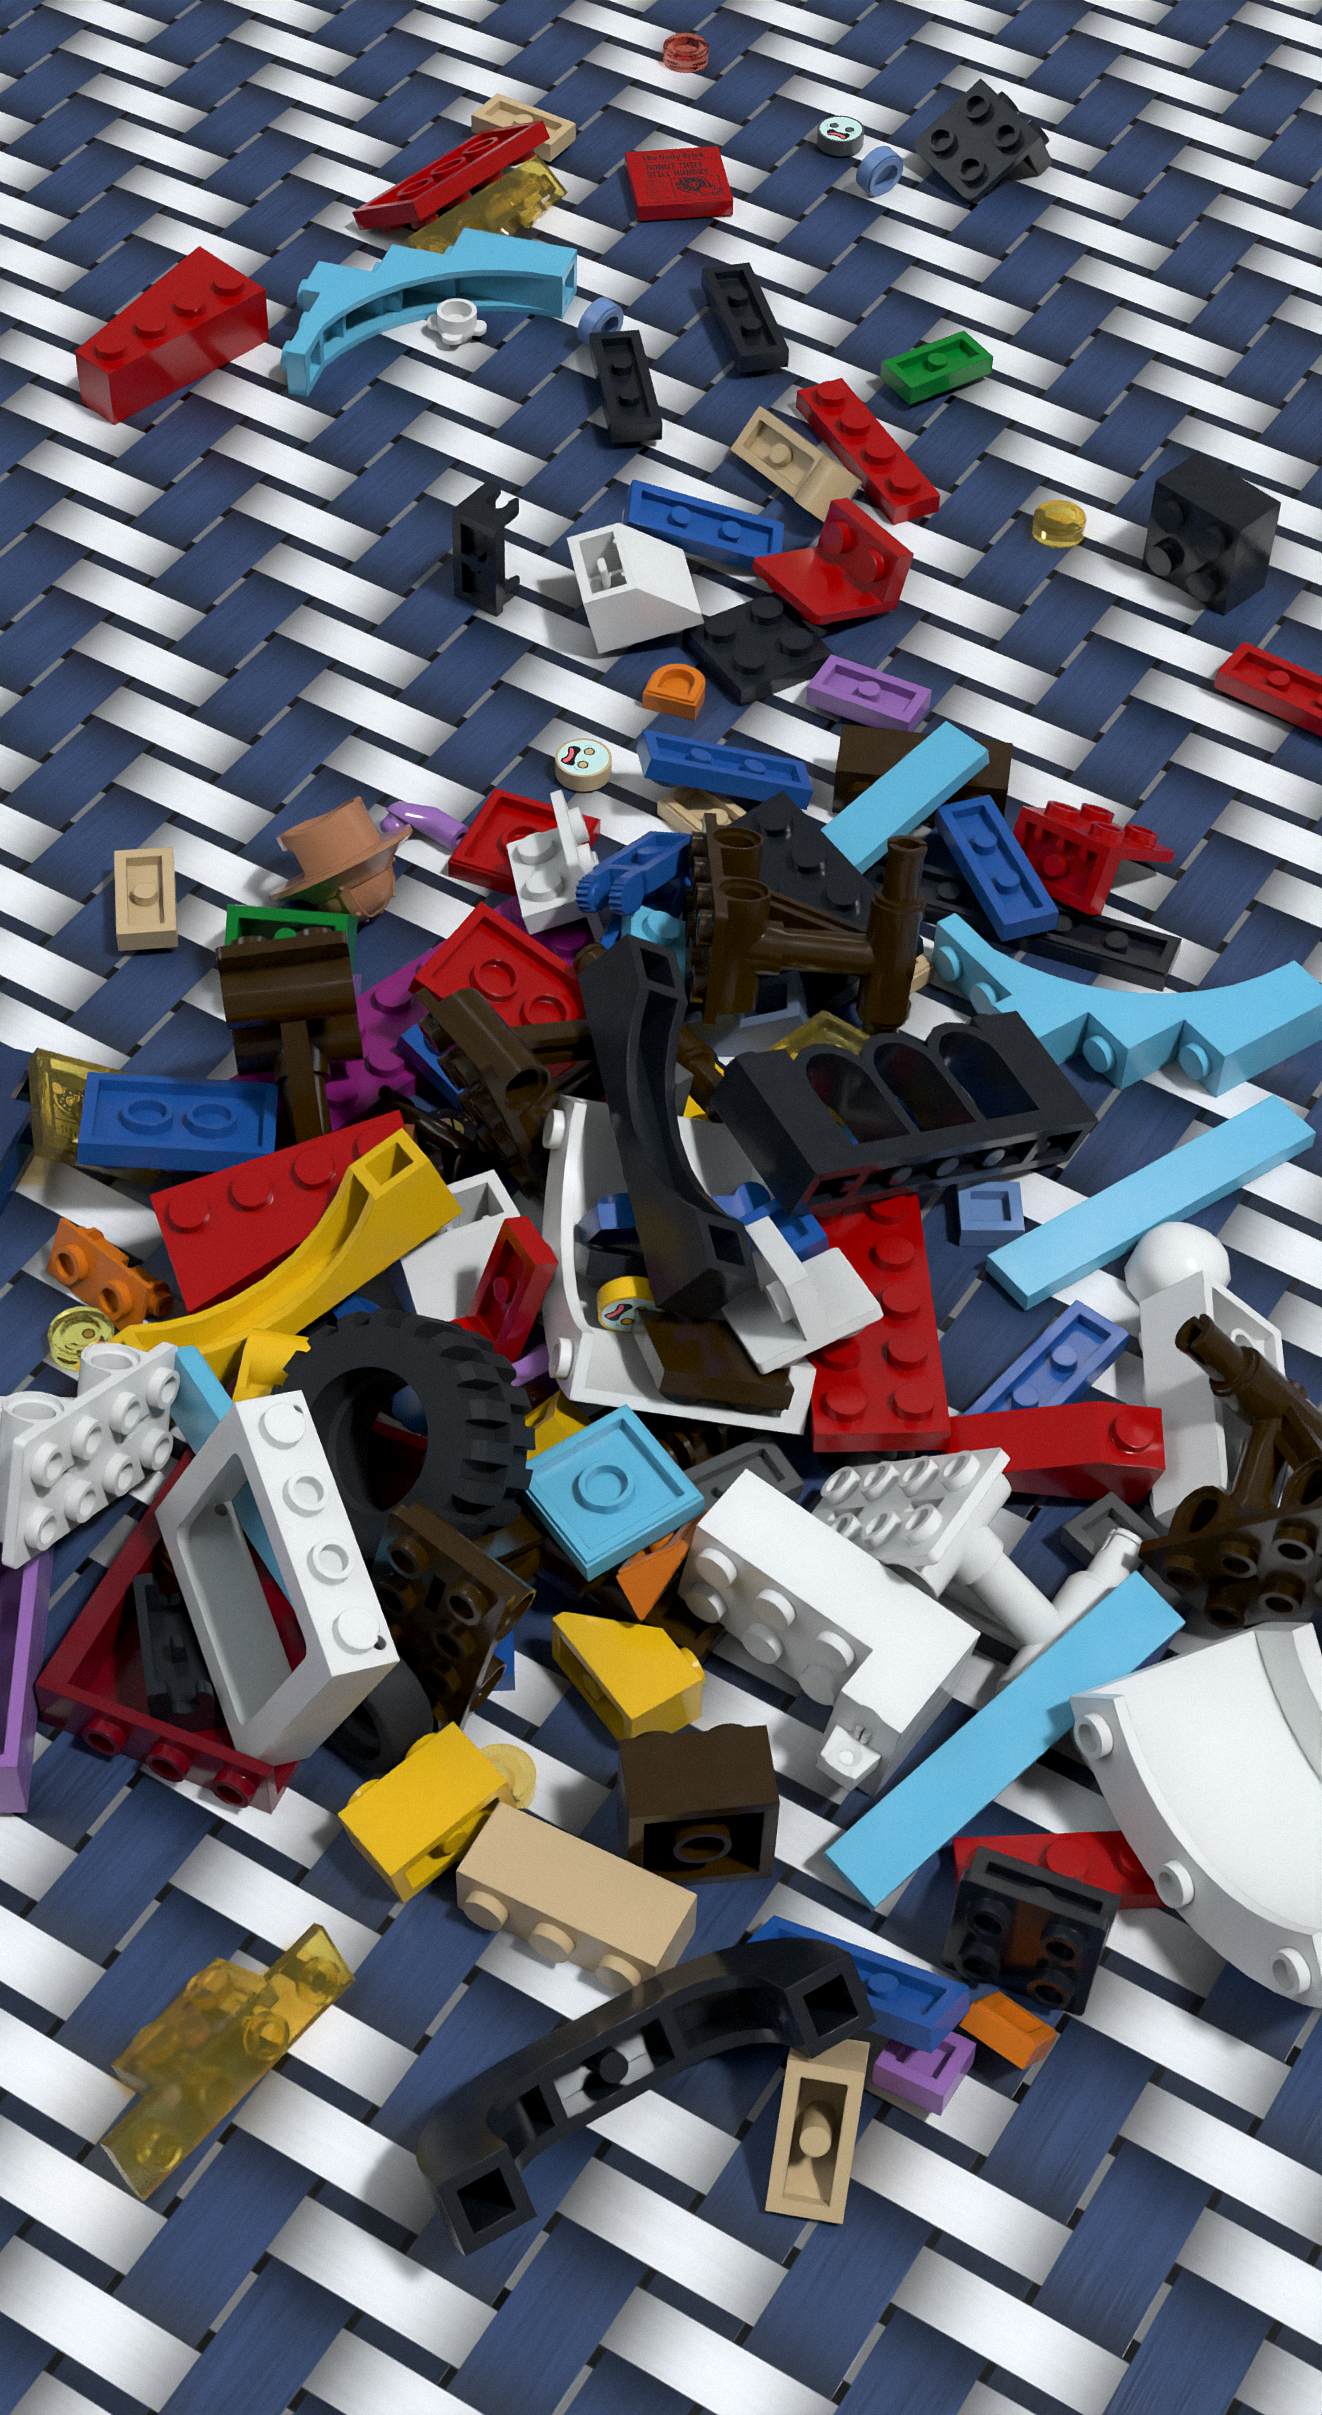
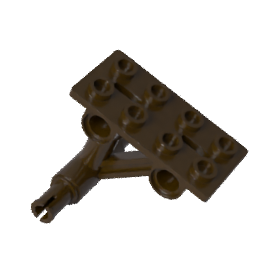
[682,813,928,1052]
[215,927,446,1184]
[414,943,724,1203]
[1138,1314,1322,1630]
[369,1450,661,1733]

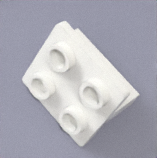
[506,790,612,942]
[721,1216,883,1374]

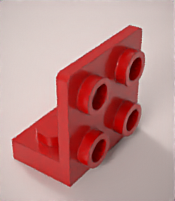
[751,498,914,625]
[1013,800,1175,915]

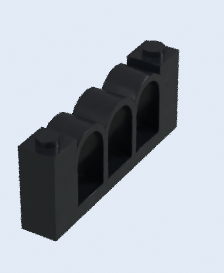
[709,1011,1098,1218]

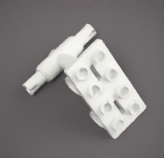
[0,1341,180,1569]
[811,1447,1143,1696]

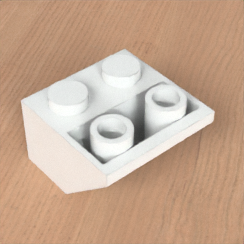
[567,523,704,654]
[384,1169,543,1322]

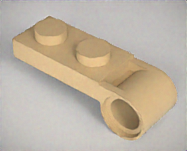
[730,406,862,522]

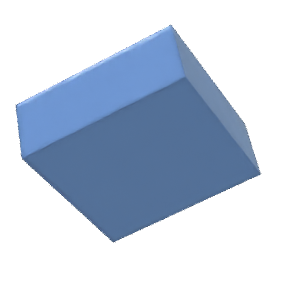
[955,1182,1025,1246]

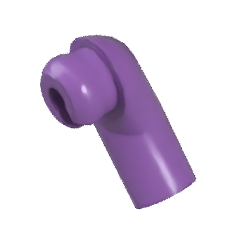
[380,801,469,852]

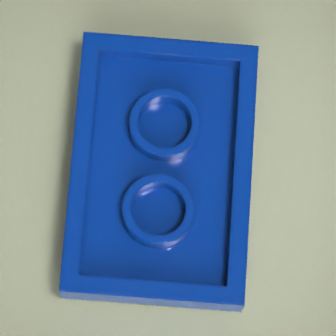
[77,1072,278,1173]

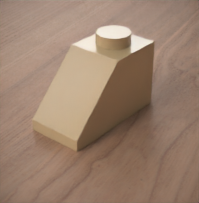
[765,2039,870,2224]

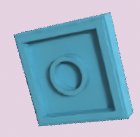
[519,1404,706,1582]

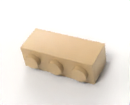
[456,1801,698,1994]

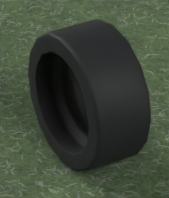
[326,1643,434,1774]

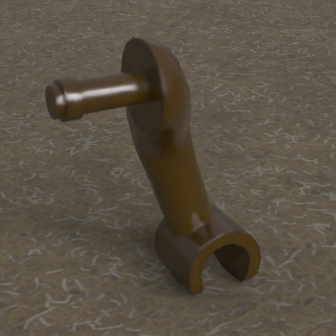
[371,1085,480,1185]

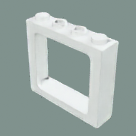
[154,1390,400,1766]

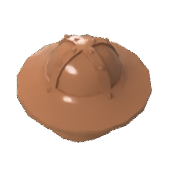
[269,796,413,925]

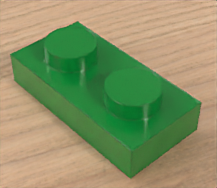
[880,330,993,405]

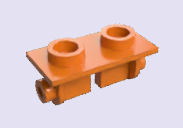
[46,1217,174,1331]

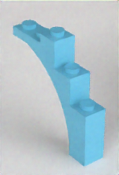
[281,228,577,397]
[932,913,1322,1098]

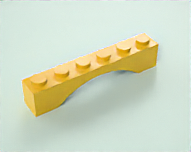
[74,1128,463,1427]

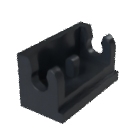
[452,480,520,617]
[132,1573,225,1732]

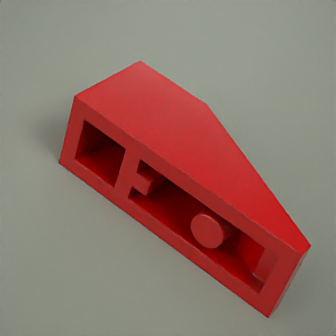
[942,1401,1166,1505]

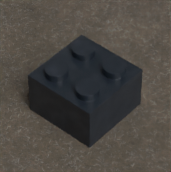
[1142,452,1281,616]

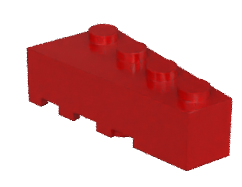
[75,246,269,425]
[149,1109,408,1315]

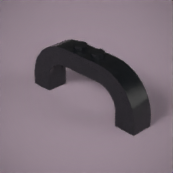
[416,1937,877,2257]

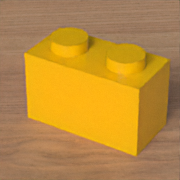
[337,1721,518,1904]

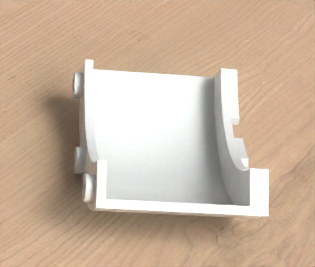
[542,1095,817,1435]
[1069,1622,1322,2009]

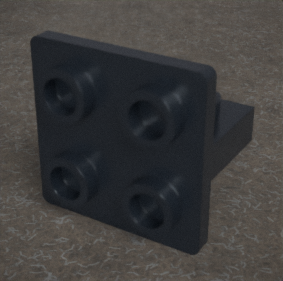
[941,1845,1122,2016]

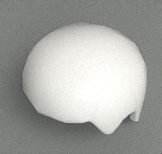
[1124,1222,1231,1302]

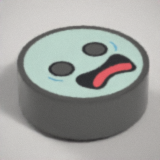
[817,116,864,157]

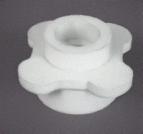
[427,298,487,345]

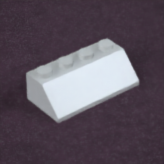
[1138,1270,1294,1528]

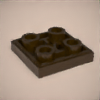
[631,1308,795,1414]

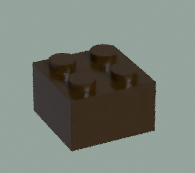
[617,1723,780,1887]

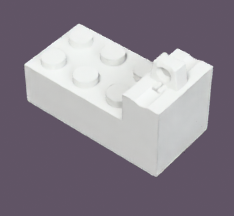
[677,1469,981,1798]

